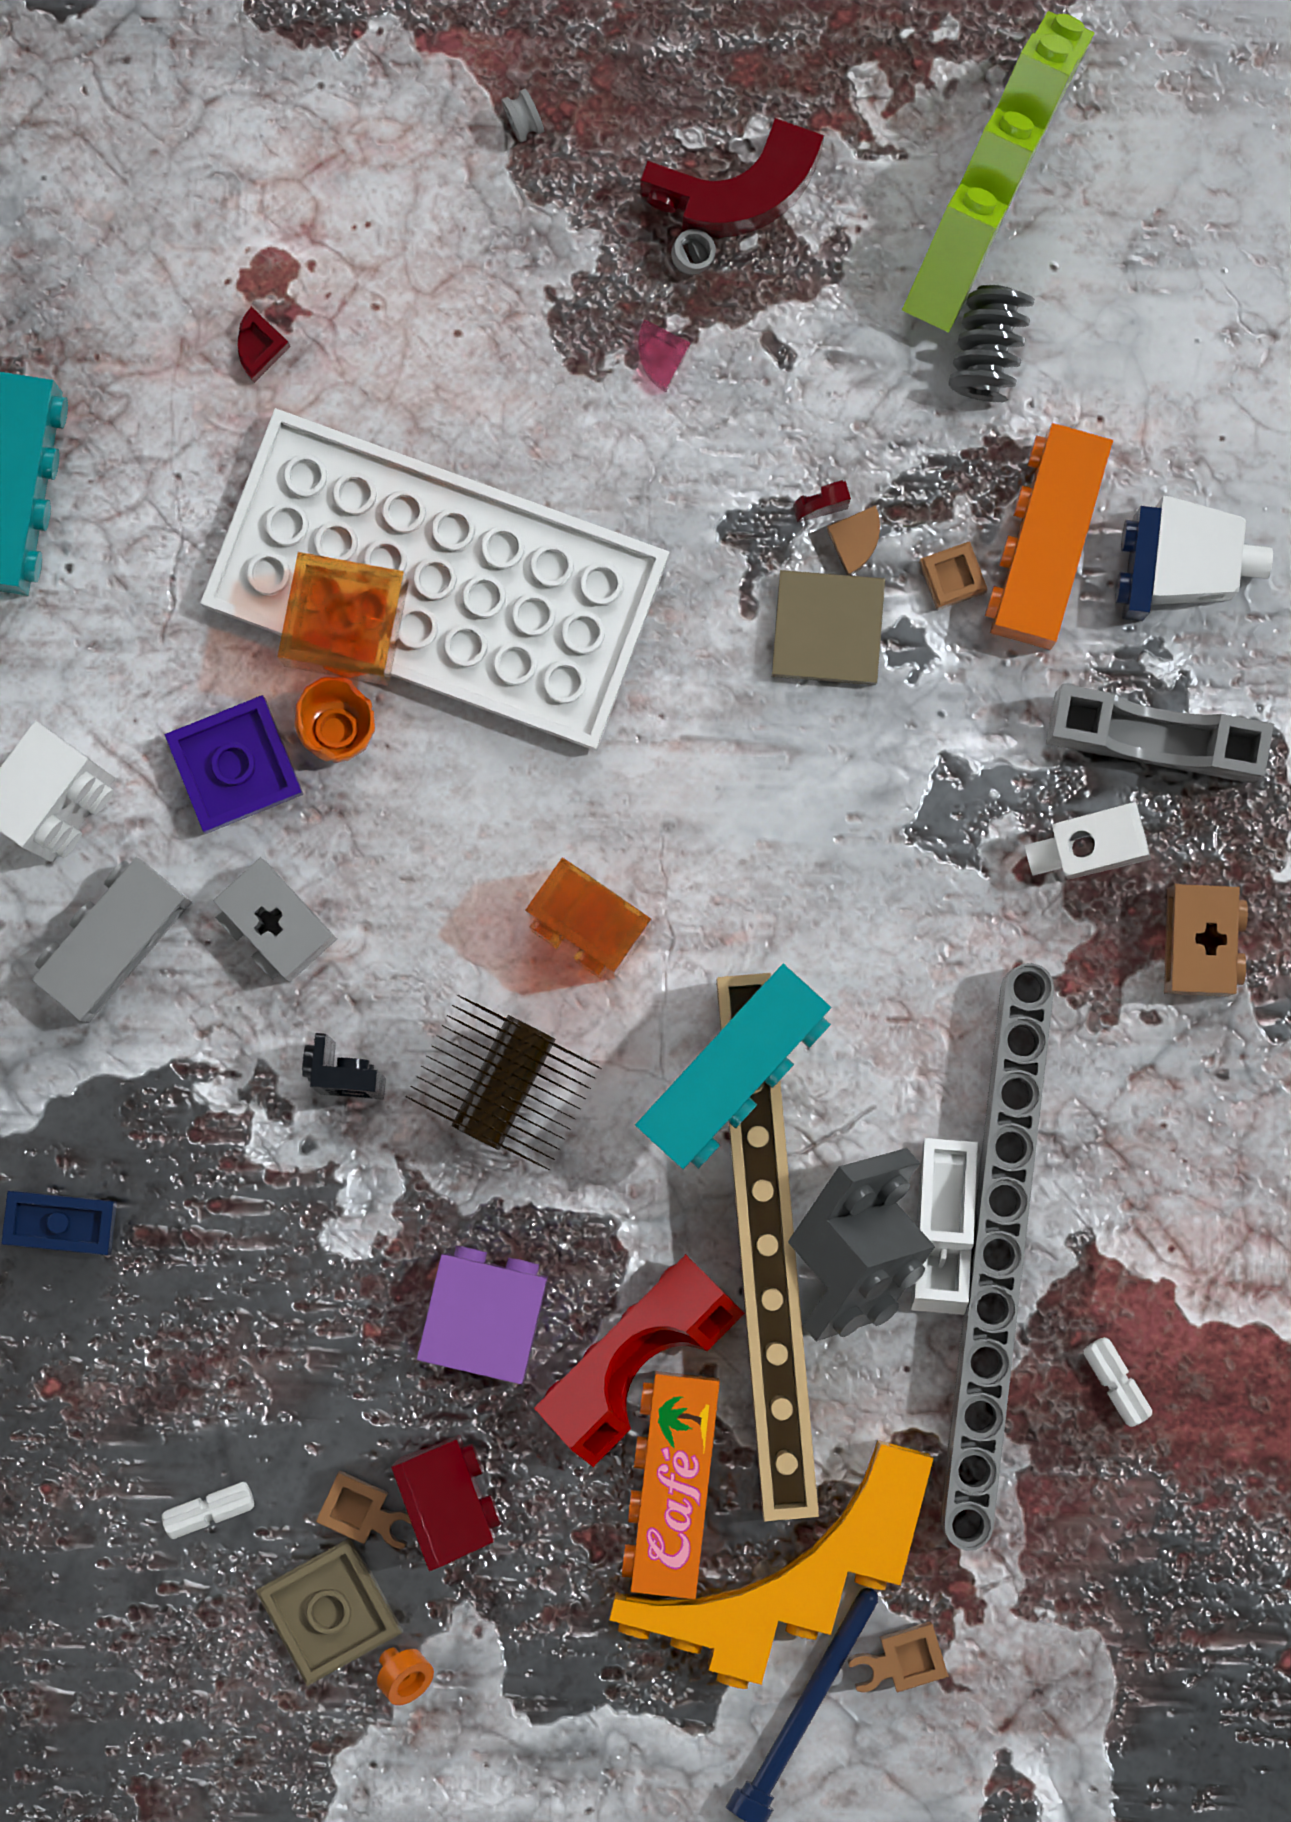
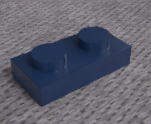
[1115,506,1162,621]
[1,1191,117,1255]

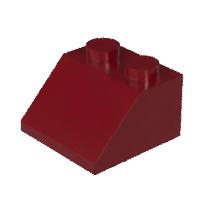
[391,1435,502,1571]

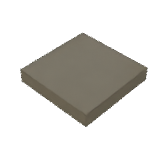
[771,570,885,685]
[256,1538,403,1686]

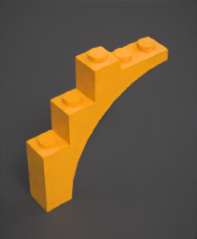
[609,1440,934,1689]

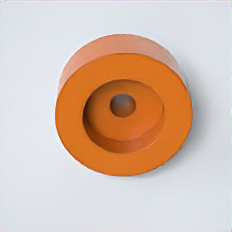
[377,1647,434,1706]

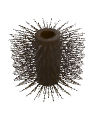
[405,995,602,1170]

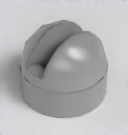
[671,229,716,275]

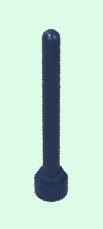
[726,1588,878,1822]

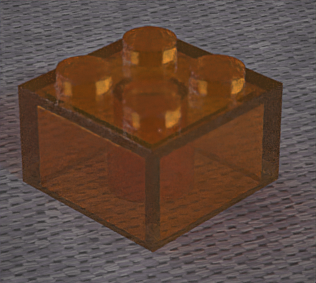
[277,552,409,686]
[525,857,652,980]

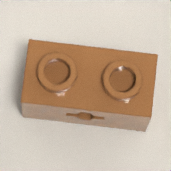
[1164,884,1248,997]

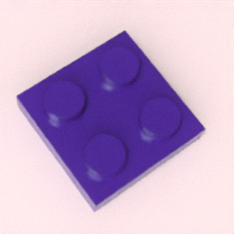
[164,695,304,834]

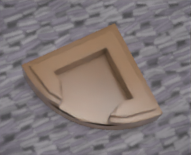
[827,505,880,576]

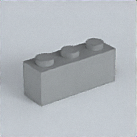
[31,857,192,1023]

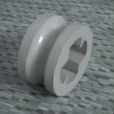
[501,88,544,143]

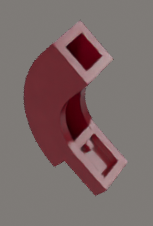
[640,118,825,238]

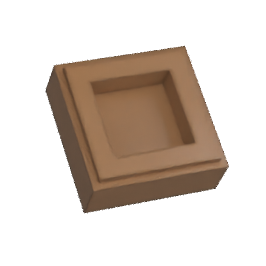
[919,541,988,611]

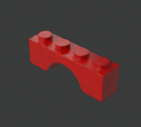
[534,1254,745,1467]

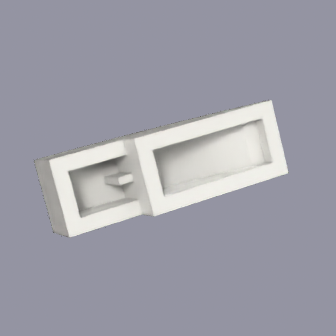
[911,1138,978,1315]

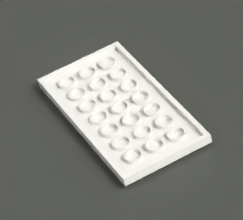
[200,408,670,751]

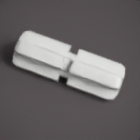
[1084,1337,1152,1427]
[162,1482,254,1539]

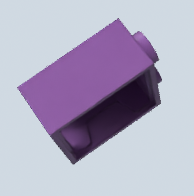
[417,1245,548,1385]

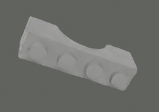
[1046,684,1274,784]

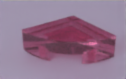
[638,319,691,392]

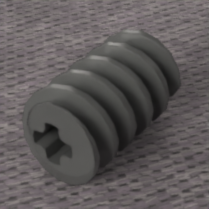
[948,285,1035,402]

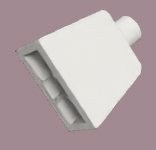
[1151,496,1273,605]
[1025,802,1151,880]

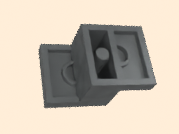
[788,1148,935,1342]

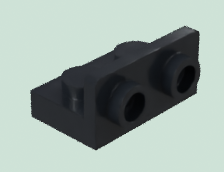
[302,1033,386,1100]

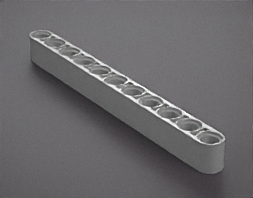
[940,963,1054,1551]

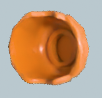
[294,677,375,763]

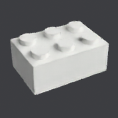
[0,720,115,863]

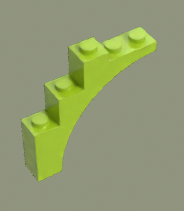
[902,11,1095,333]

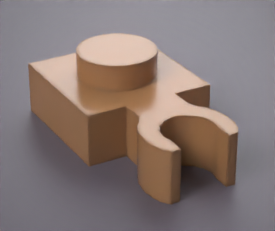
[316,1470,412,1549]
[848,1621,949,1693]

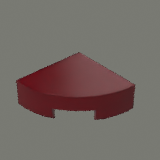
[237,306,291,383]
[793,480,851,523]

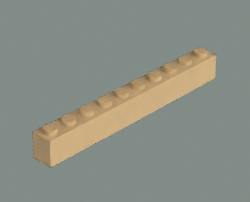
[716,973,819,1522]

